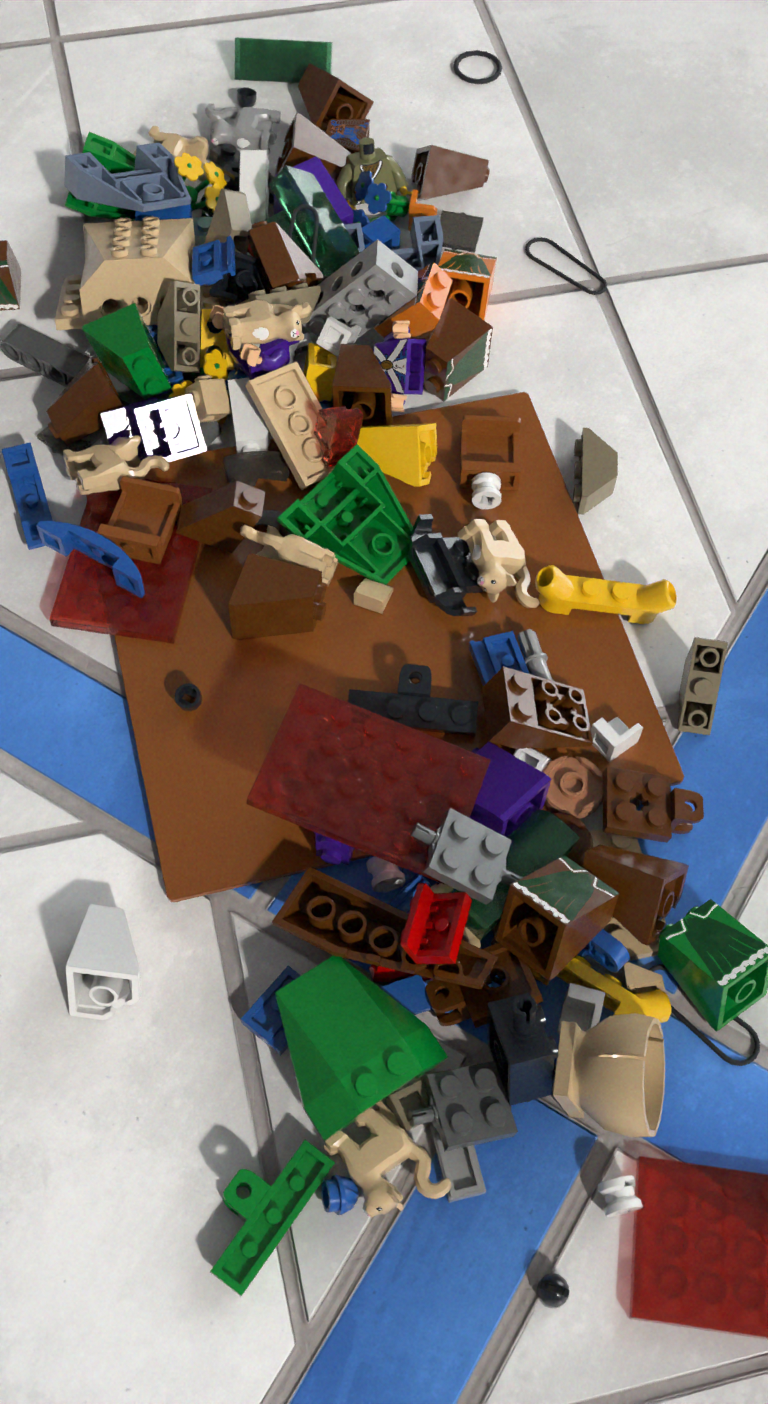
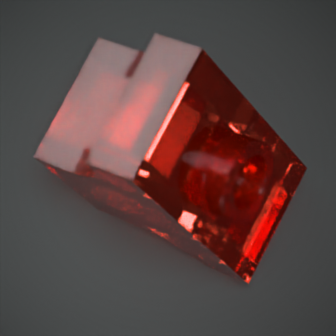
[314,406,364,467]

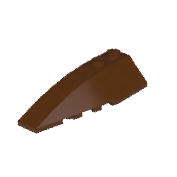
[272,867,498,990]

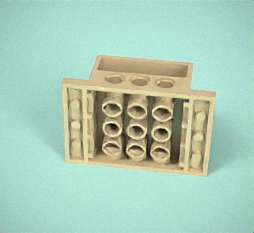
[55,216,226,330]

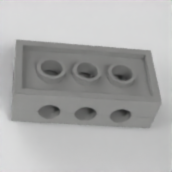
[303,239,418,338]

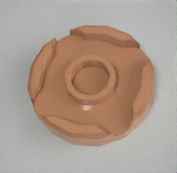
[542,756,603,819]

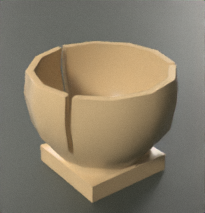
[553,1013,665,1137]

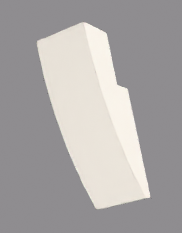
[240,150,269,225]

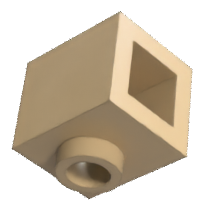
[185,375,232,422]

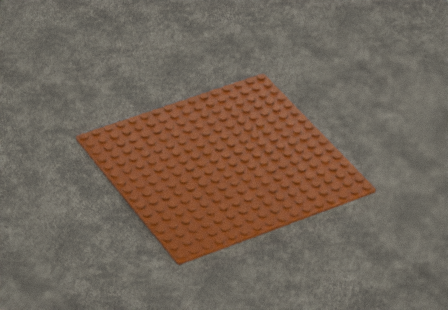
[86,392,684,902]

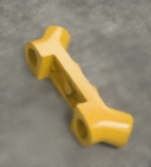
[535,565,677,624]
[529,955,672,1023]

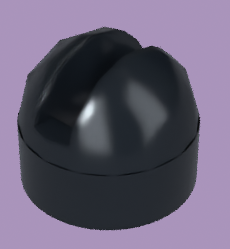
[237,87,257,108]
[175,683,202,711]
[537,1273,569,1308]

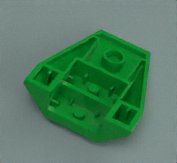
[65,132,136,221]
[277,444,413,585]
[275,955,448,1142]

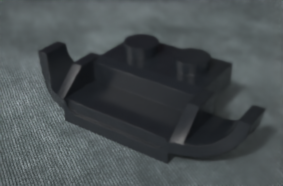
[407,514,485,616]

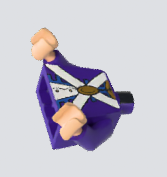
[209,305,299,380]
[373,320,426,412]

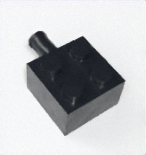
[487,992,558,1106]

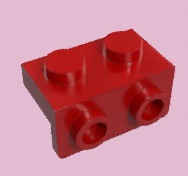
[401,883,472,964]

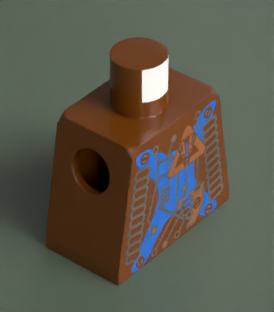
[326,119,370,154]

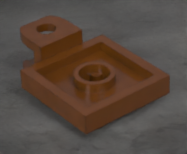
[603,766,704,843]
[425,943,543,1028]

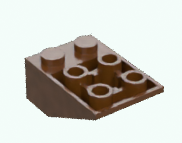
[482,666,593,749]

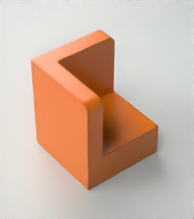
[408,189,438,231]

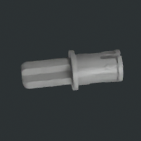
[518,629,553,681]

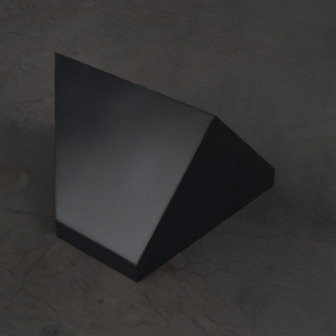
[209,252,269,304]

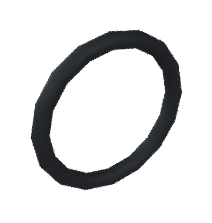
[453,50,502,84]

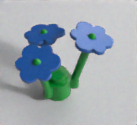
[352,171,410,227]

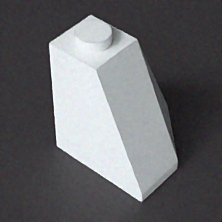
[228,378,272,457]
[66,904,141,1020]

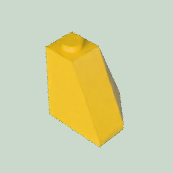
[348,423,437,487]

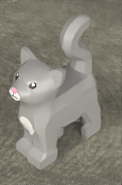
[205,104,281,155]

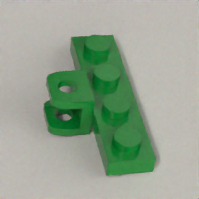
[210,1140,335,1297]

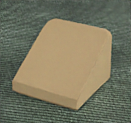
[354,578,394,614]
[624,962,666,994]

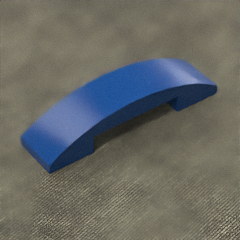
[1,442,53,550]
[36,521,145,598]

